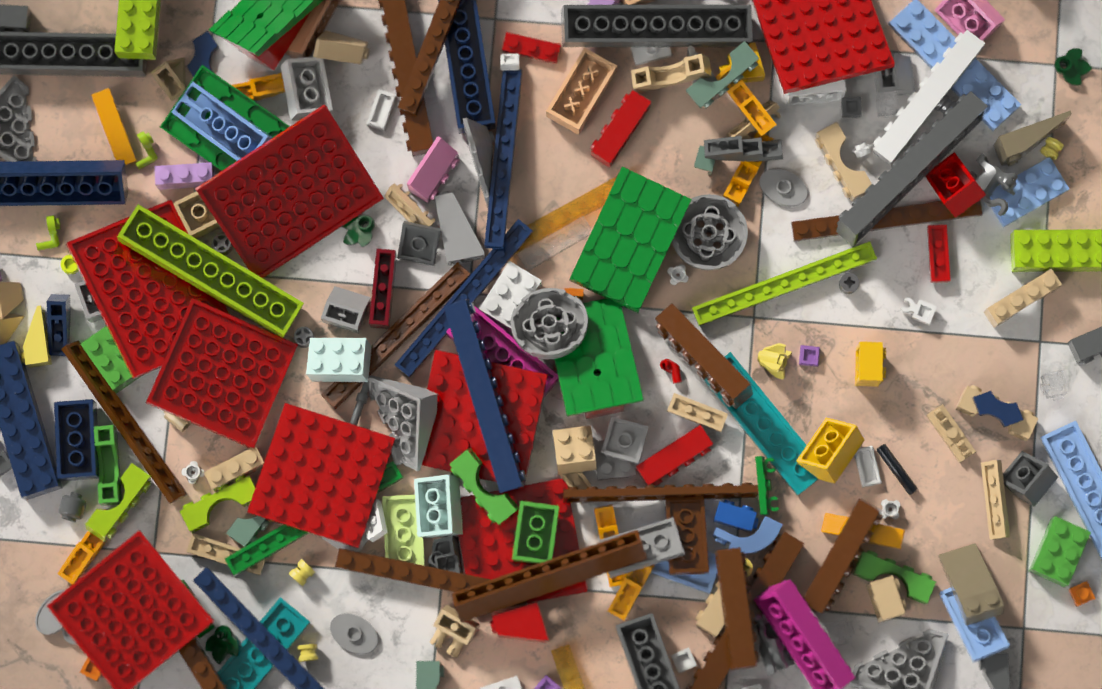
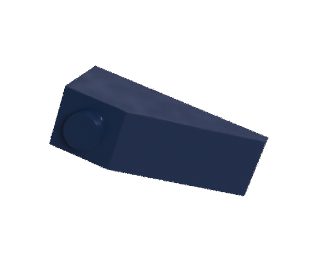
[46,294,71,356]

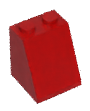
[489,602,549,643]

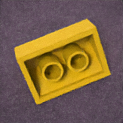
[796,418,864,484]

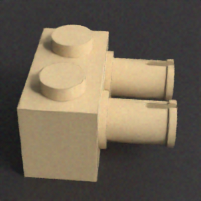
[430,605,480,658]

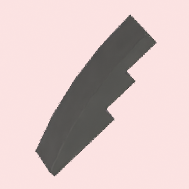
[704,136,783,161]

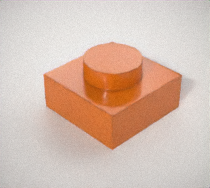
[564,288,584,300]
[1068,581,1096,607]
[79,657,102,681]

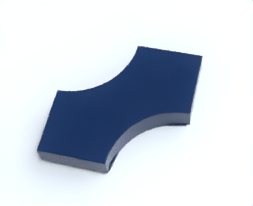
[186,31,218,77]
[972,391,1023,428]

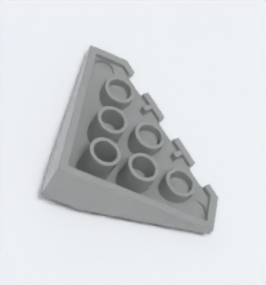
[0,75,36,162]
[463,118,495,208]
[368,376,438,471]
[849,629,948,689]

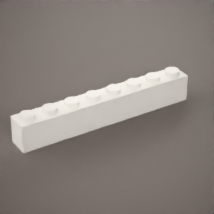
[872,30,985,165]

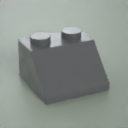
[1003,451,1058,507]

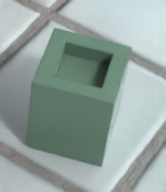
[694,145,716,176]

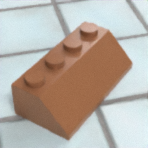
[286,0,340,58]

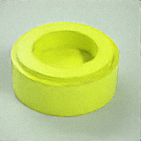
[61,255,79,275]

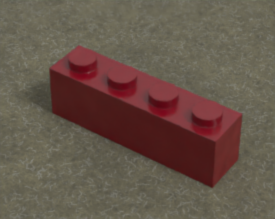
[369,248,397,329]

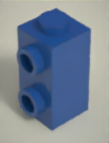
[713,500,759,533]

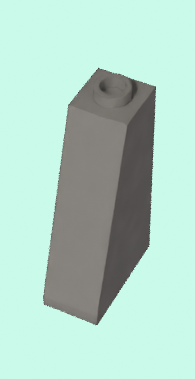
[434,191,485,266]

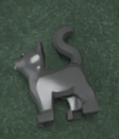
[970,154,1018,216]
[754,614,795,675]

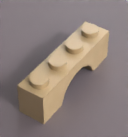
[631,54,712,93]
[815,122,872,202]
[984,269,1062,328]
[956,385,1038,441]

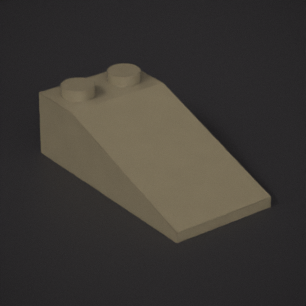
[993,111,1072,167]
[938,543,1004,626]

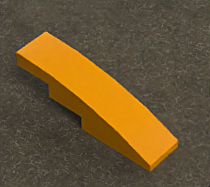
[715,66,777,136]
[232,73,285,101]
[91,88,136,165]
[723,131,774,207]
[594,504,627,587]
[57,509,109,584]
[821,513,905,549]
[607,564,655,621]

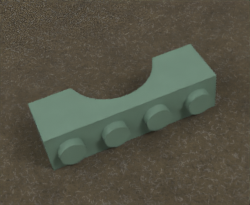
[686,41,759,109]
[226,516,270,547]

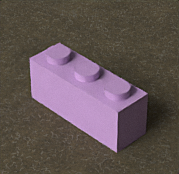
[155,162,215,190]

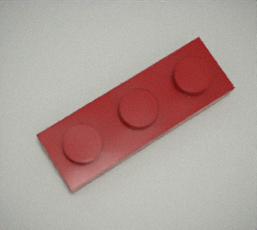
[502,32,561,64]
[927,225,951,283]

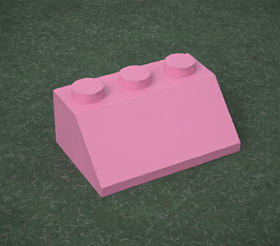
[935,0,1005,41]
[407,136,460,203]

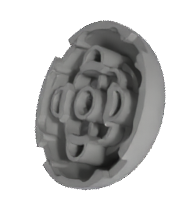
[672,194,748,270]
[511,288,588,359]

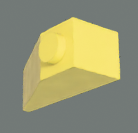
[21,305,52,368]

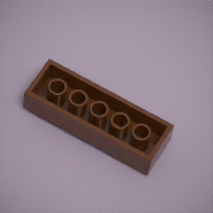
[655,303,753,409]
[803,499,883,614]
[715,547,760,671]

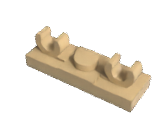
[726,100,781,139]
[384,183,436,227]
[667,393,728,432]
[926,404,976,463]

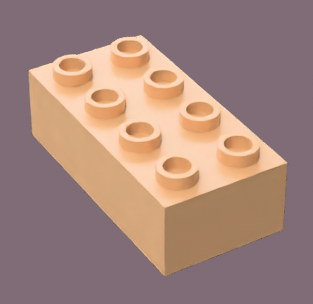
[546,47,617,135]

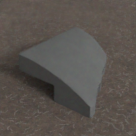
[427,536,463,574]

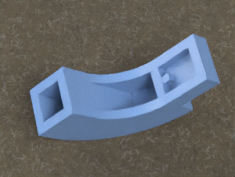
[713,516,783,555]

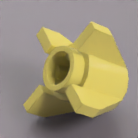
[757,343,792,379]

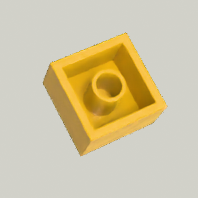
[855,342,886,387]

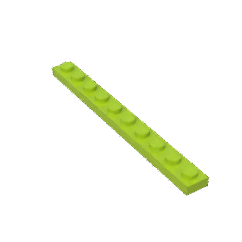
[692,241,877,327]

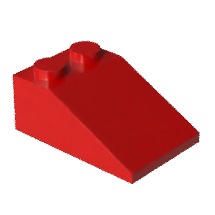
[925,152,986,218]

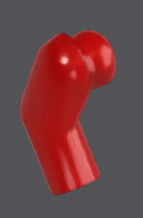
[660,359,682,384]

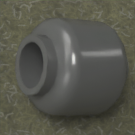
[58,492,86,522]

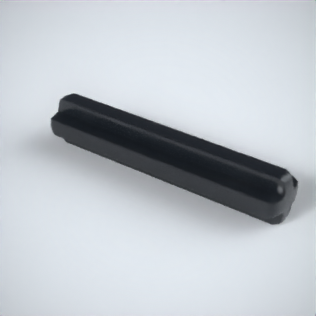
[877,444,918,495]

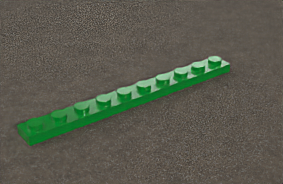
[225,461,403,577]

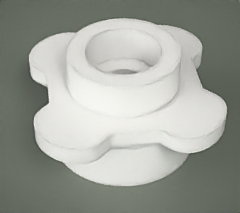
[852,142,872,158]
[667,264,688,285]
[182,461,205,484]
[881,499,900,519]

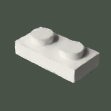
[366,499,388,542]

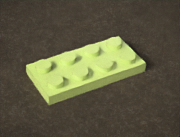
[382,495,425,566]

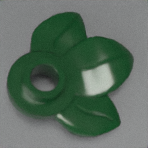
[1054,48,1092,86]
[342,215,375,247]
[205,625,239,665]

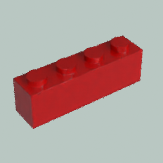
[590,90,651,168]
[635,425,713,487]

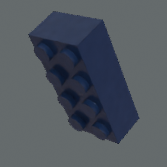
[54,399,99,481]

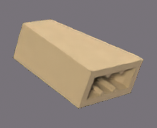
[313,30,370,64]

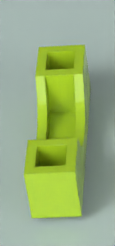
[85,463,152,542]
[180,475,256,533]

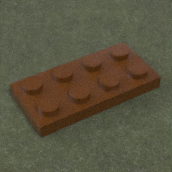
[665,497,709,575]

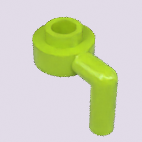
[135,131,158,170]
[36,215,61,251]

